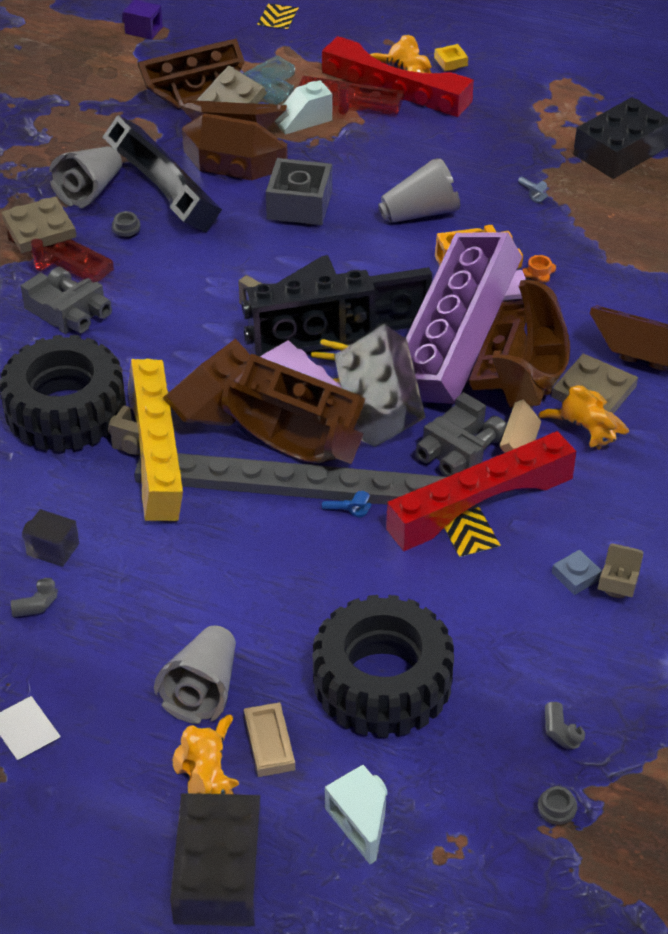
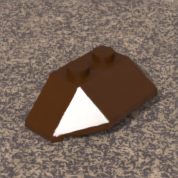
[138,38,245,110]
[179,100,289,132]
[182,113,288,181]
[590,305,668,371]
[163,338,250,426]

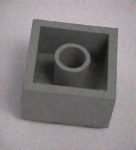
[266,158,332,225]

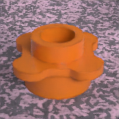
[523,255,556,282]

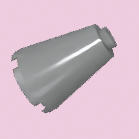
[49,146,122,208]
[378,158,461,223]
[154,626,236,724]

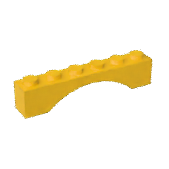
[128,359,183,521]

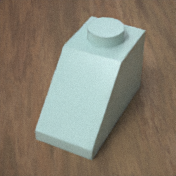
[277,80,332,135]
[325,765,387,864]

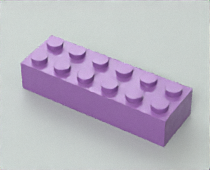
[387,232,522,404]

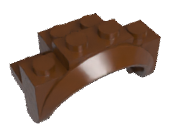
[469,280,570,408]
[222,353,366,464]

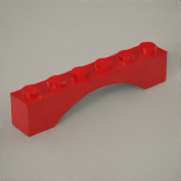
[322,36,474,117]
[386,431,577,551]

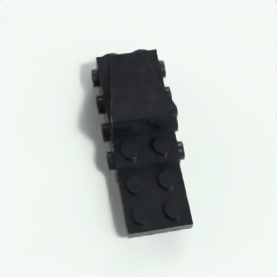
[241,255,432,357]

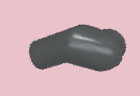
[10,578,58,618]
[545,702,585,750]

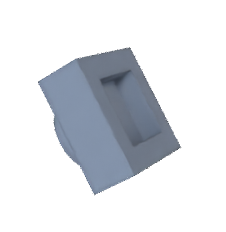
[552,550,602,595]

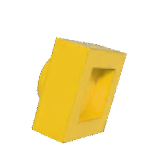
[434,44,468,71]

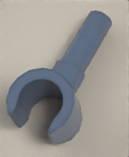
[518,177,548,203]

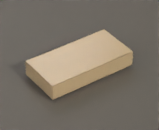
[500,399,542,453]
[244,702,295,777]

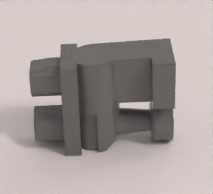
[20,267,112,334]
[416,392,507,477]

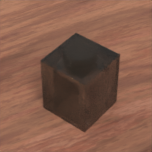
[22,509,80,567]

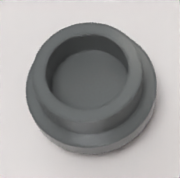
[112,211,141,237]
[538,786,577,825]

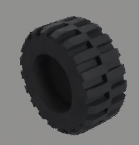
[0,335,126,452]
[313,595,454,737]

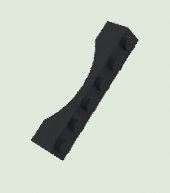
[103,115,222,232]

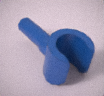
[322,491,371,518]

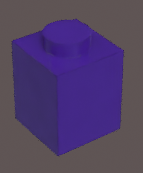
[122,0,163,40]

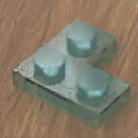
[243,55,295,105]

